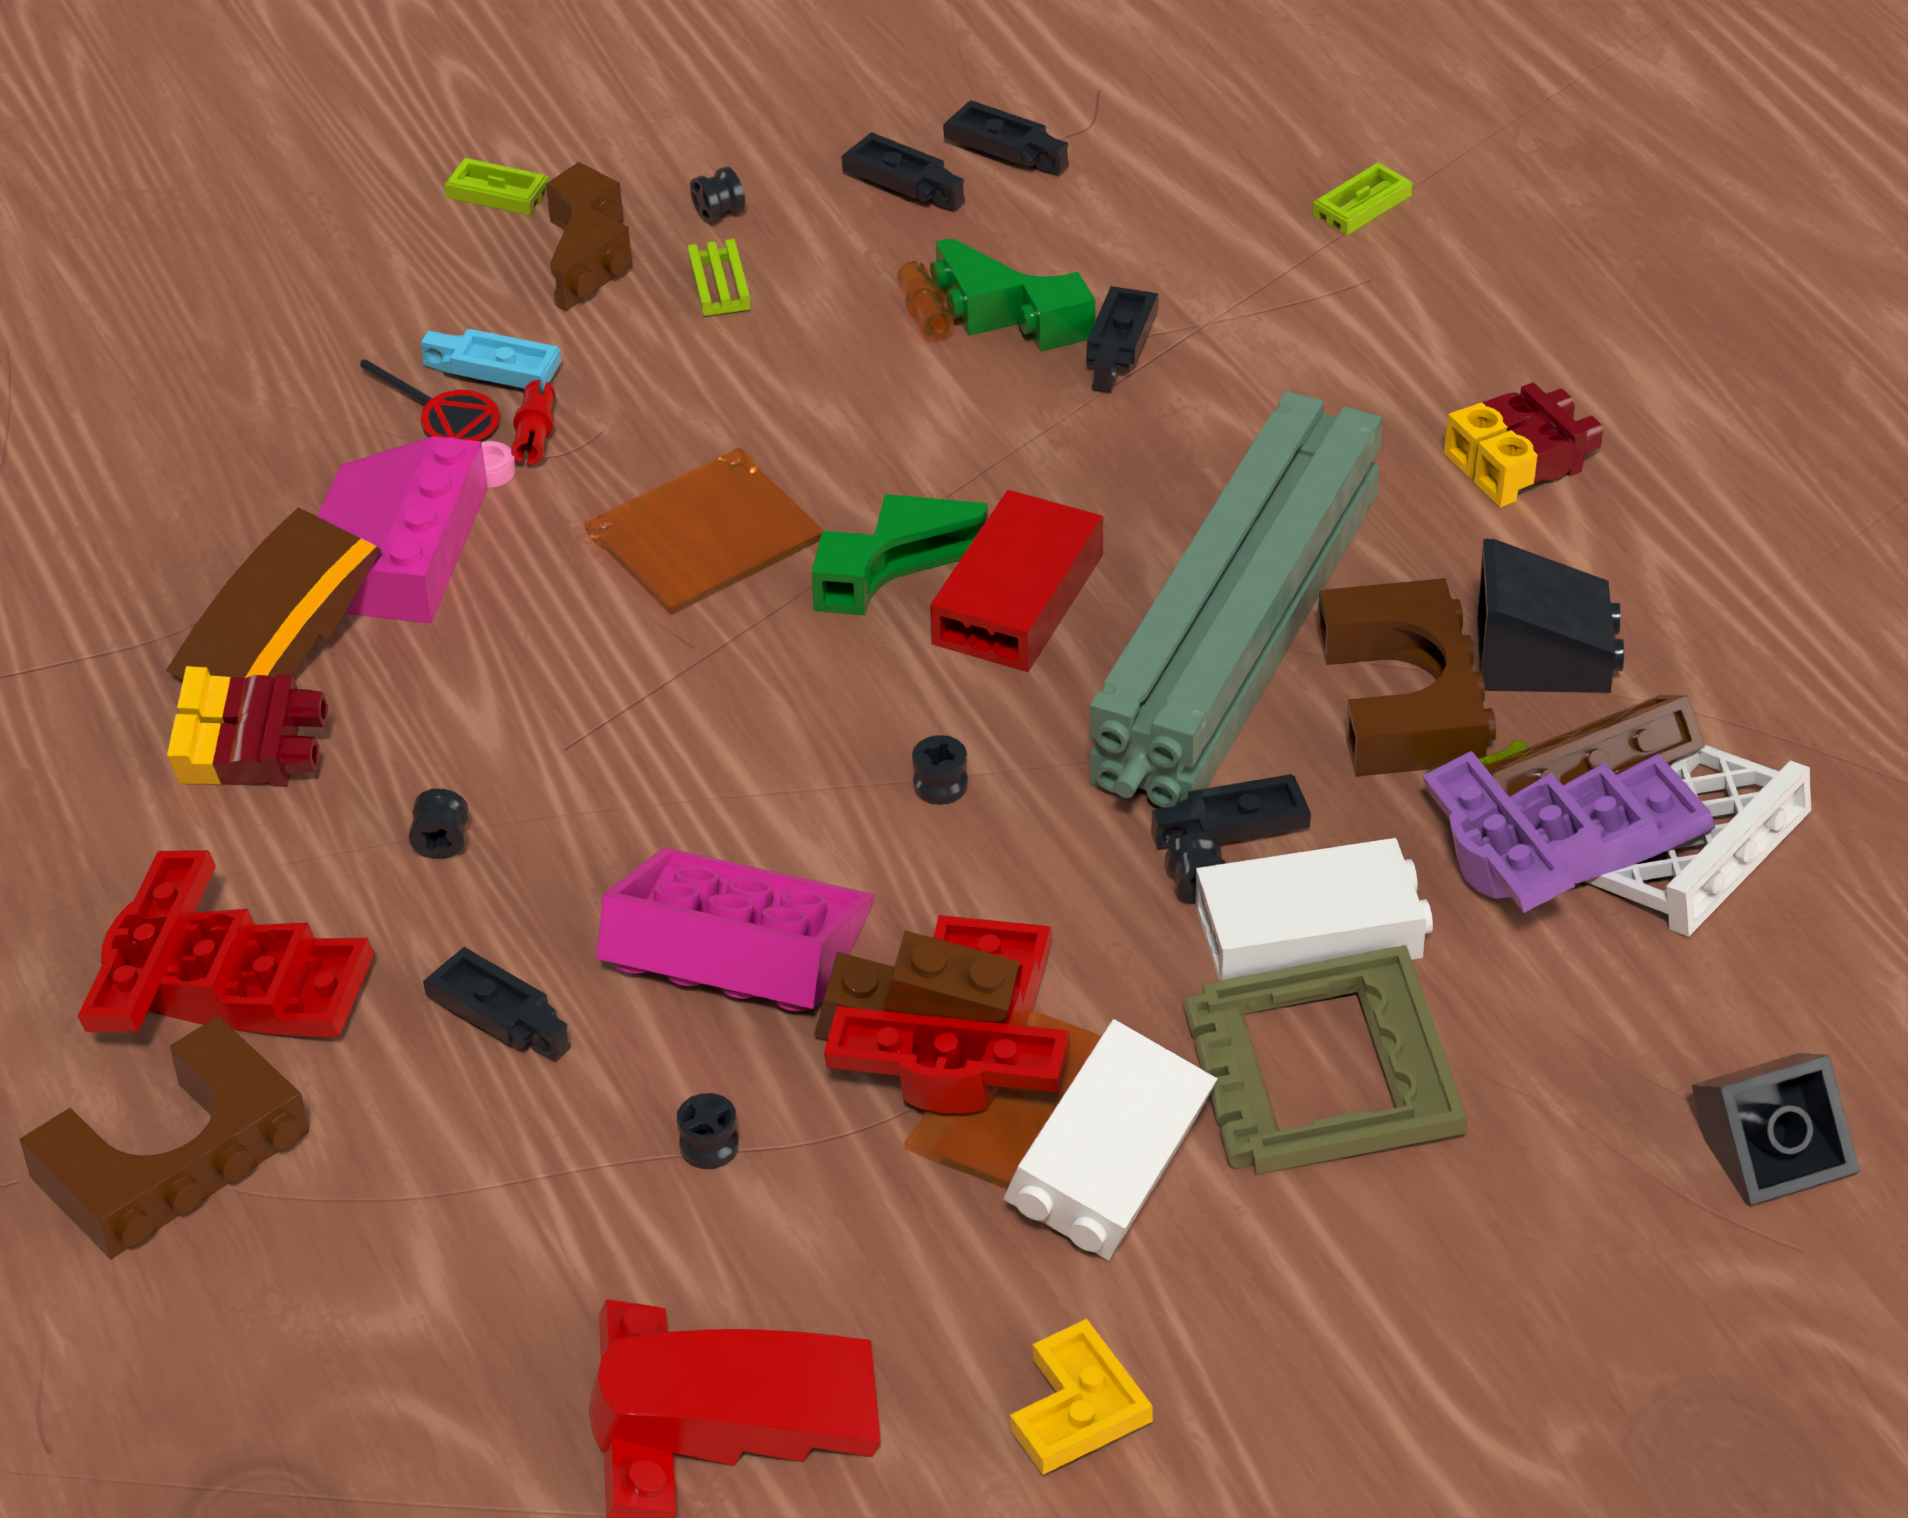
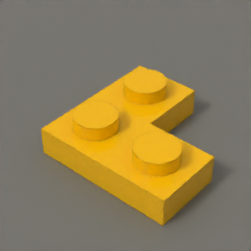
[1010,1319,1153,1475]

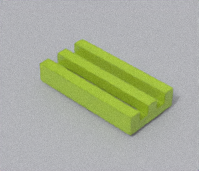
[444,158,549,216]
[1312,162,1413,235]
[687,239,751,316]

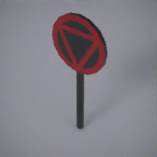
[360,359,501,443]

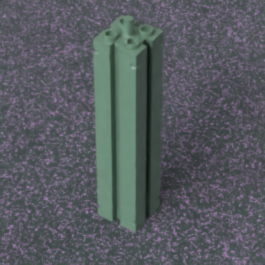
[1090,391,1383,808]

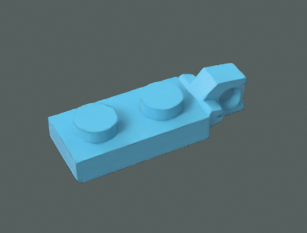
[421,329,561,392]

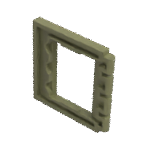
[1183,945,1467,1175]

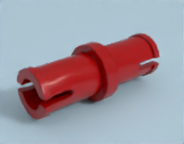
[511,380,556,465]

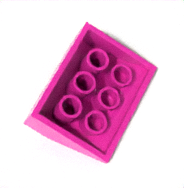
[317,436,488,623]
[596,847,875,1011]

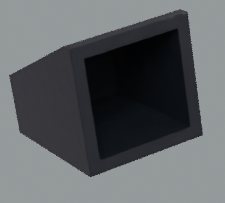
[1476,539,1624,693]

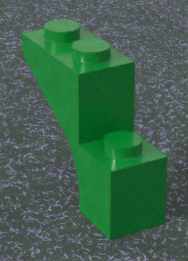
[930,239,1095,352]
[811,494,988,616]

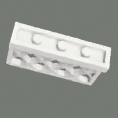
[1584,745,1811,937]

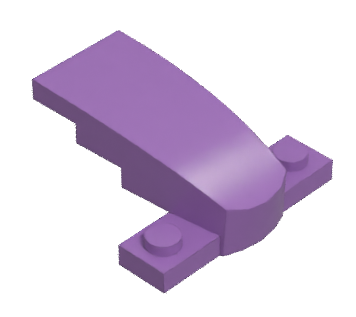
[1423,751,1715,913]

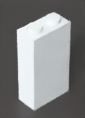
[1195,838,1433,981]
[1003,1019,1217,1261]

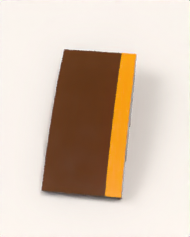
[166,507,381,681]

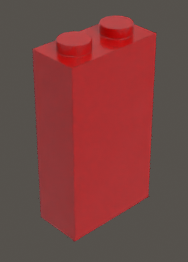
[930,489,1103,672]

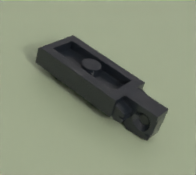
[943,100,1069,175]
[841,132,965,211]
[1086,286,1159,392]
[1151,774,1311,849]
[423,947,571,1061]

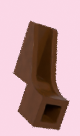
[546,162,632,312]
[814,930,1020,1039]

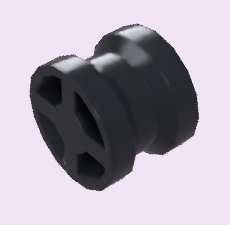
[690,166,745,223]
[912,735,968,805]
[409,789,469,859]
[1165,832,1226,904]
[677,1093,739,1169]

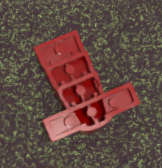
[77,850,375,1037]
[824,915,1071,1114]
[588,1299,881,1518]

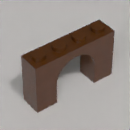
[1317,578,1496,777]
[19,1016,309,1260]

